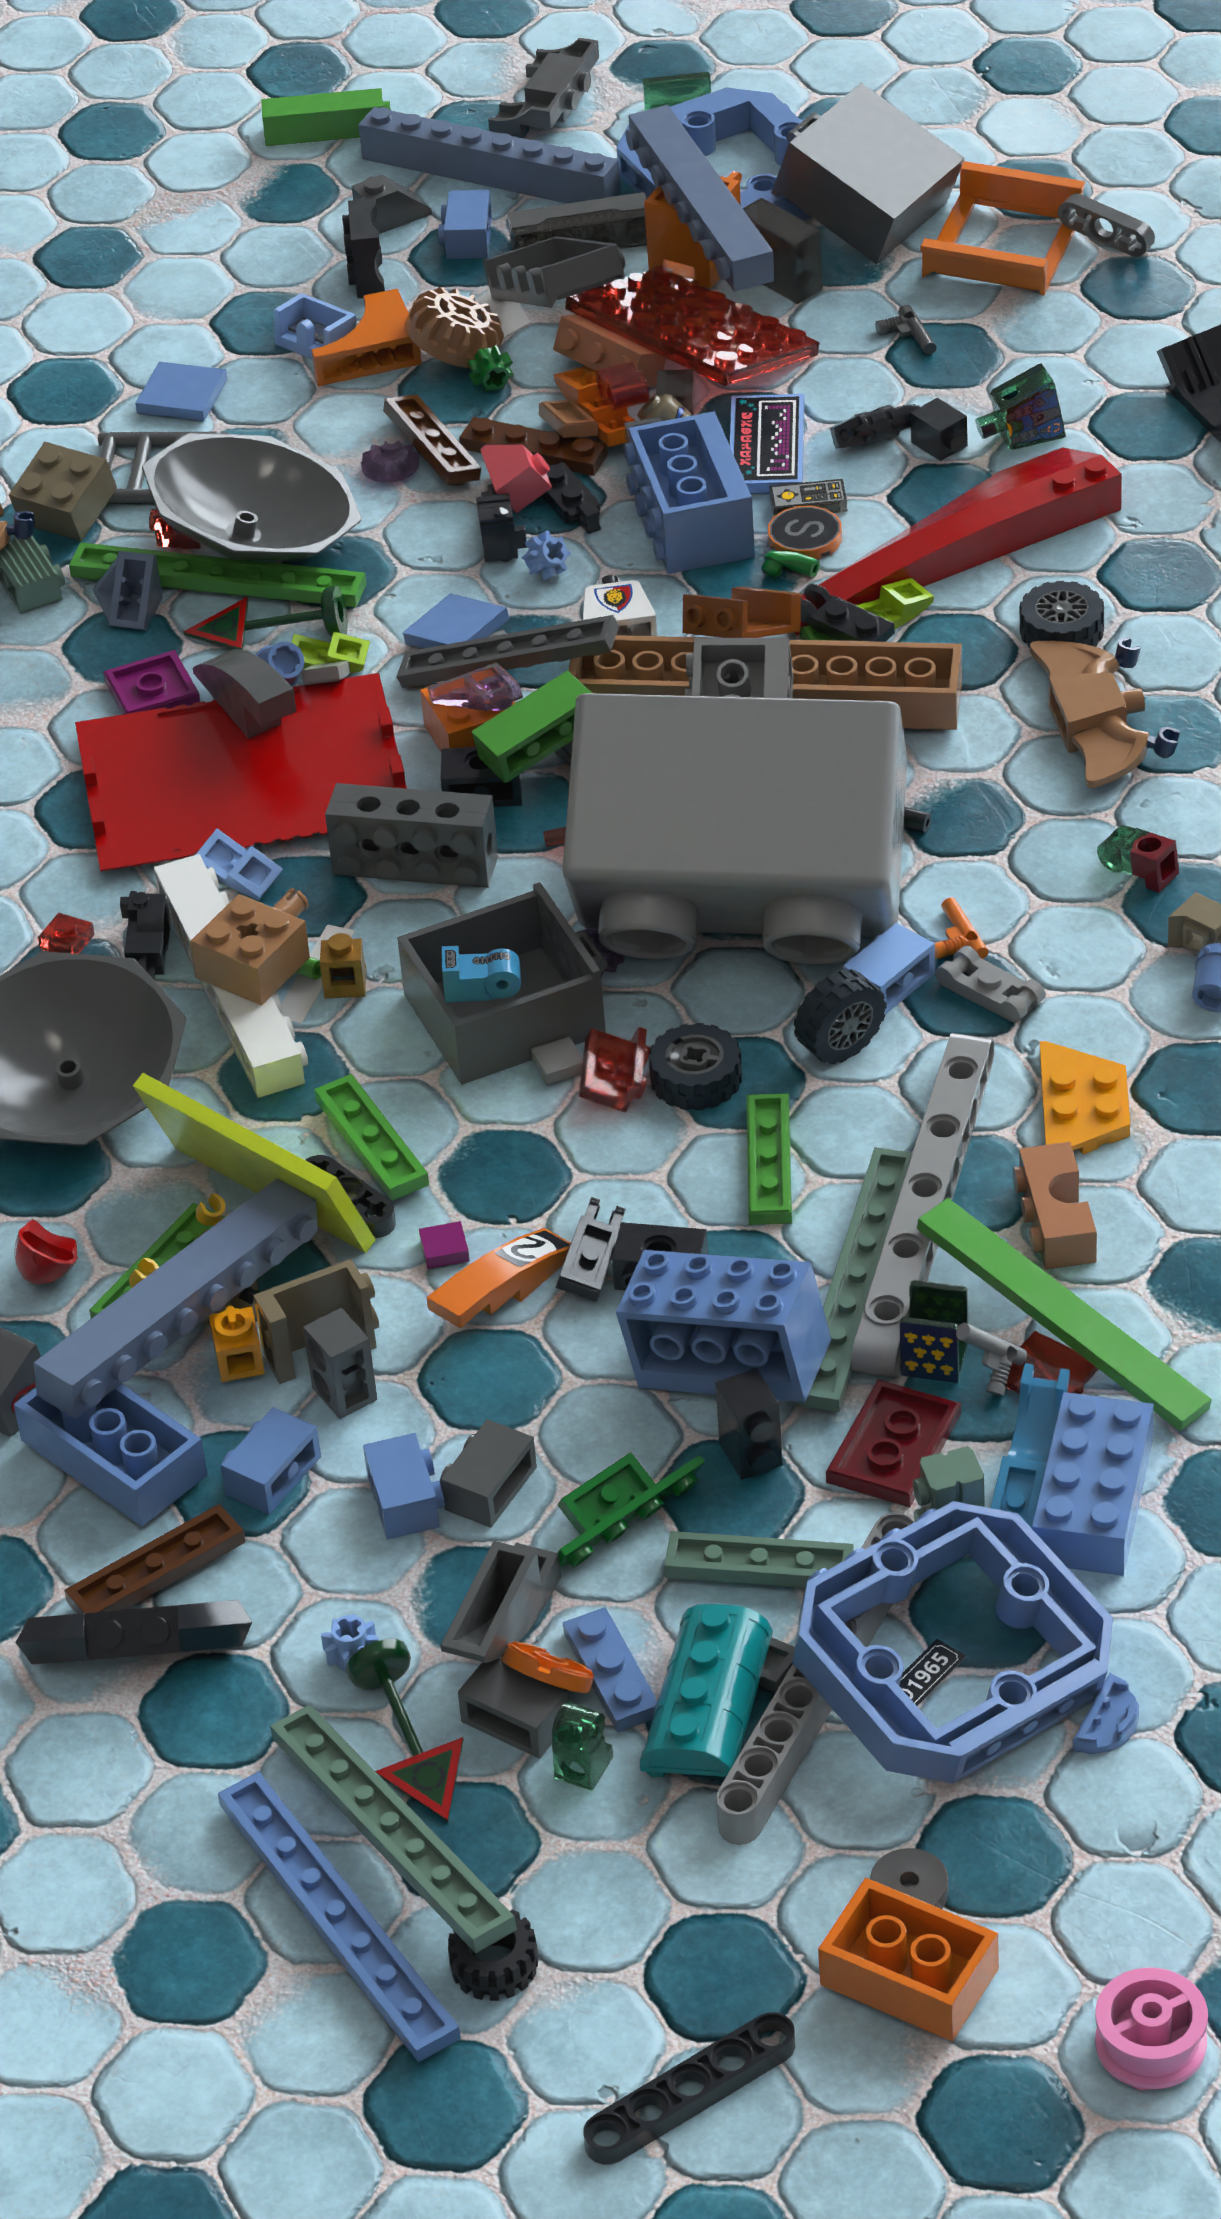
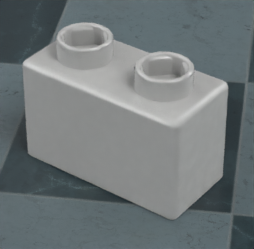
[563,693,907,965]

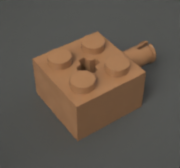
[190,888,310,1006]

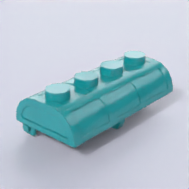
[640,1604,773,1777]

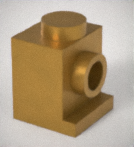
[320,933,367,999]

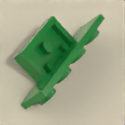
[557,1452,705,1568]

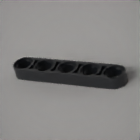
[583,2012,795,2165]

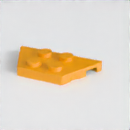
[1040,1041,1130,1154]

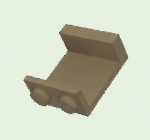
[253,1259,379,1384]

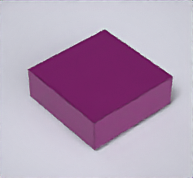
[419,1221,470,1269]

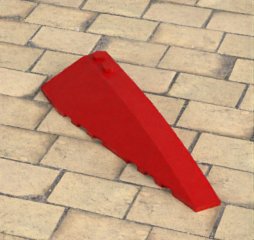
[794,447,1122,636]

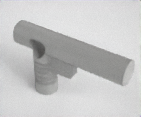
[956,1323,1027,1396]

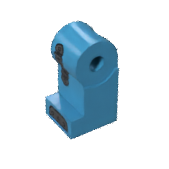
[442,946,521,1003]

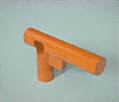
[934,897,989,959]

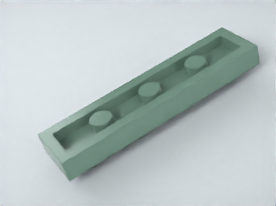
[664,1531,854,1588]

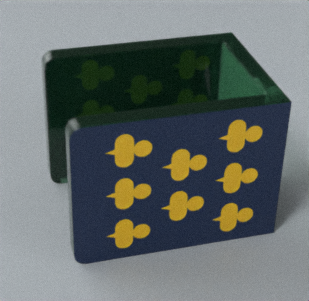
[899,1280,968,1383]

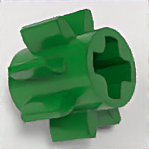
[468,345,514,392]

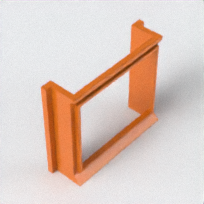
[920,161,1085,296]

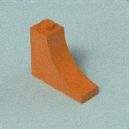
[311,288,422,387]

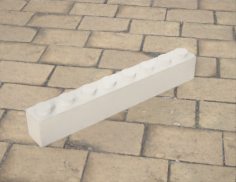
[154,854,308,1098]

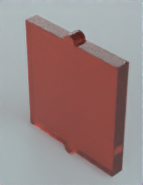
[1005,1331,1099,1394]

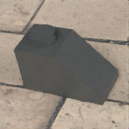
[352,175,432,234]

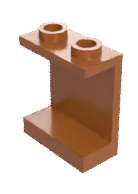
[682,587,801,638]

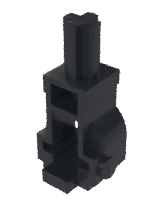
[476,484,528,562]
[120,891,171,980]

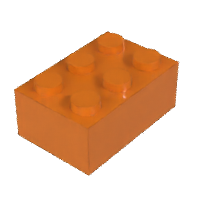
[818,1877,999,2042]

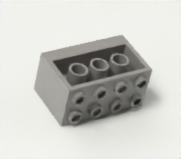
[685,638,794,699]

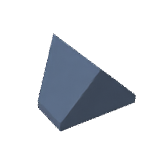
[92,551,163,630]

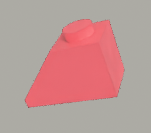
[480,444,552,513]

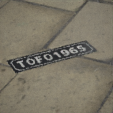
[899,1639,967,1706]

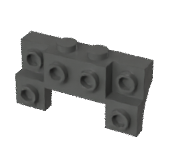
[488,38,599,136]

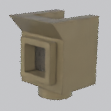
[1168,892,1221,953]

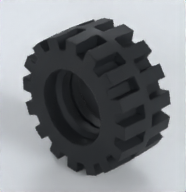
[448,1909,538,2001]

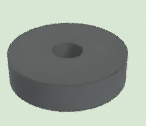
[870,1848,949,1909]

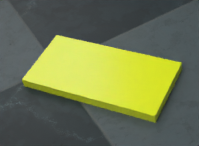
[133,1073,376,1253]

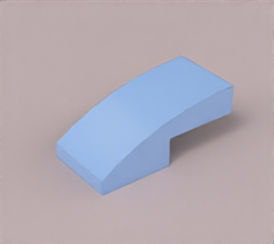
[195,828,283,901]

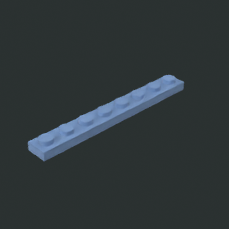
[218,1771,461,2063]

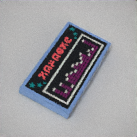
[730,394,804,494]

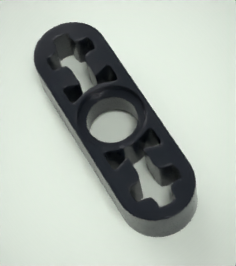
[305,1155,396,1238]

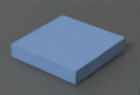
[135,361,227,421]
[402,593,510,649]

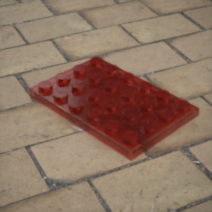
[565,266,820,386]

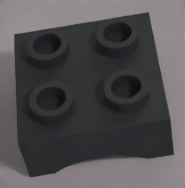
[342,198,385,299]

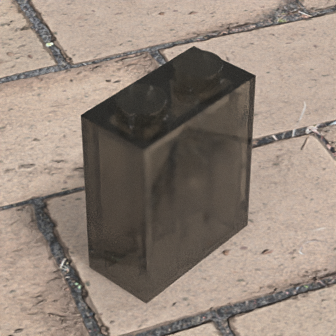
[742,198,823,304]

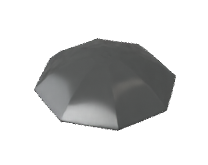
[142,433,362,562]
[0,952,186,1146]

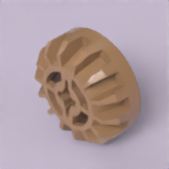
[405,287,504,368]

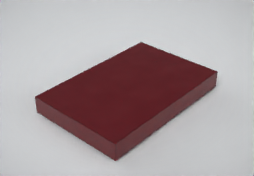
[826,1379,961,1508]

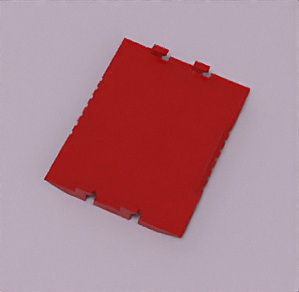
[75,673,407,872]

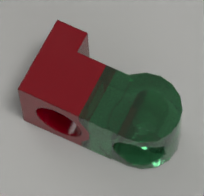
[1097,825,1180,893]

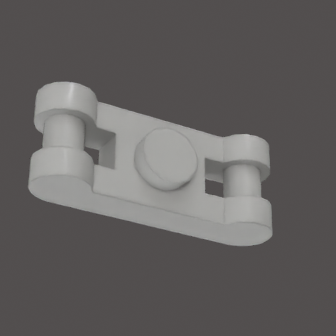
[935,946,1046,1023]

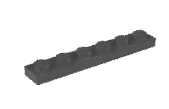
[396,615,619,688]

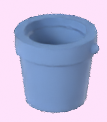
[255,641,304,687]
[1192,943,1221,1012]

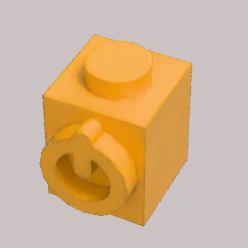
[209,1306,265,1382]

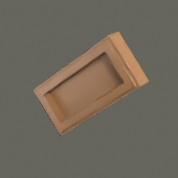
[538,400,598,438]

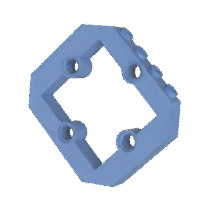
[617,87,812,236]
[792,1501,1113,1783]

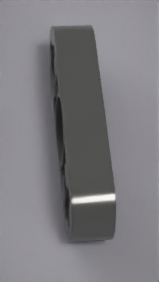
[1058,193,1155,257]

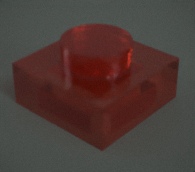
[38,912,95,954]

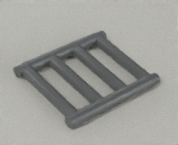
[98,431,229,504]

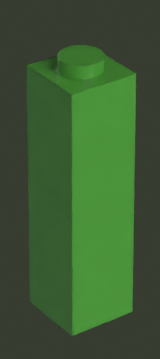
[261,88,391,146]

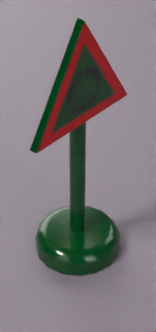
[183,585,348,650]
[346,1639,464,1822]

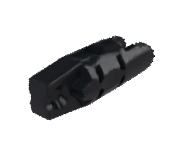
[830,404,920,449]

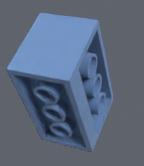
[624,411,755,574]
[616,1250,831,1402]

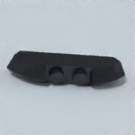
[15,1600,252,1664]

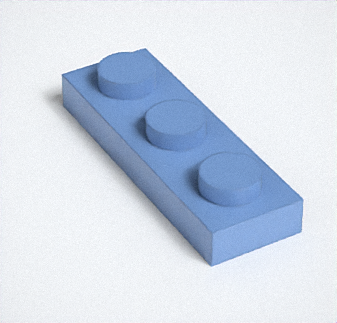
[563,1607,658,1733]

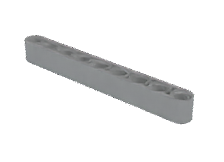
[716,1513,914,1845]

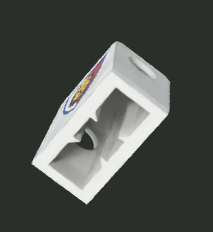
[583,575,657,636]

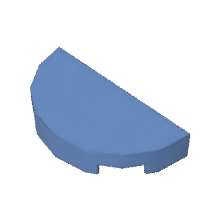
[1073,1673,1139,1754]

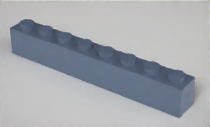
[625,105,774,292]
[358,107,621,204]
[33,1178,318,1419]

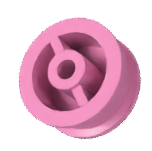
[1095,1967,1208,2090]

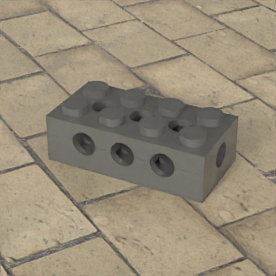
[325,783,498,888]

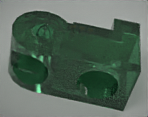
[551,1701,613,1791]

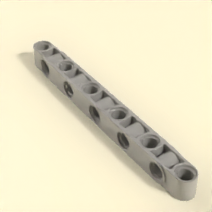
[851,1033,995,1378]

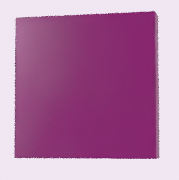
[103,650,201,714]

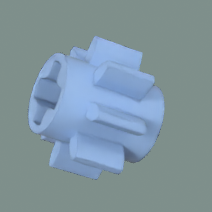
[522,531,571,581]
[321,1614,379,1673]

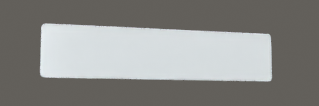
[281,925,355,1023]

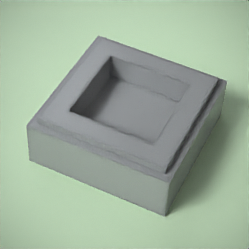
[301,661,350,685]
[531,1036,586,1085]

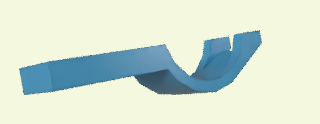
[990,1363,1070,1528]

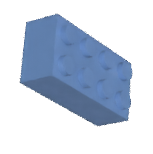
[14,1384,208,1527]
[1032,1392,1154,1576]

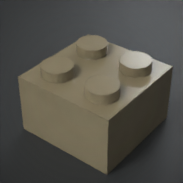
[9,441,117,541]

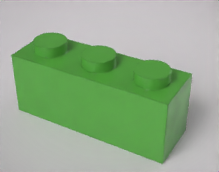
[471,670,592,783]

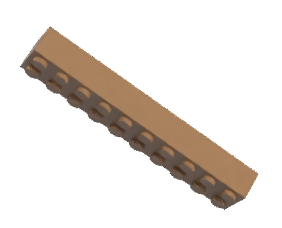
[568,635,962,730]

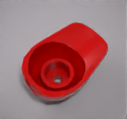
[14,1219,78,1285]

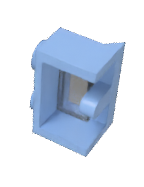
[274,293,356,360]

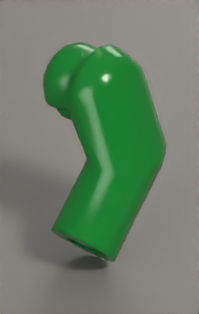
[761,550,820,578]

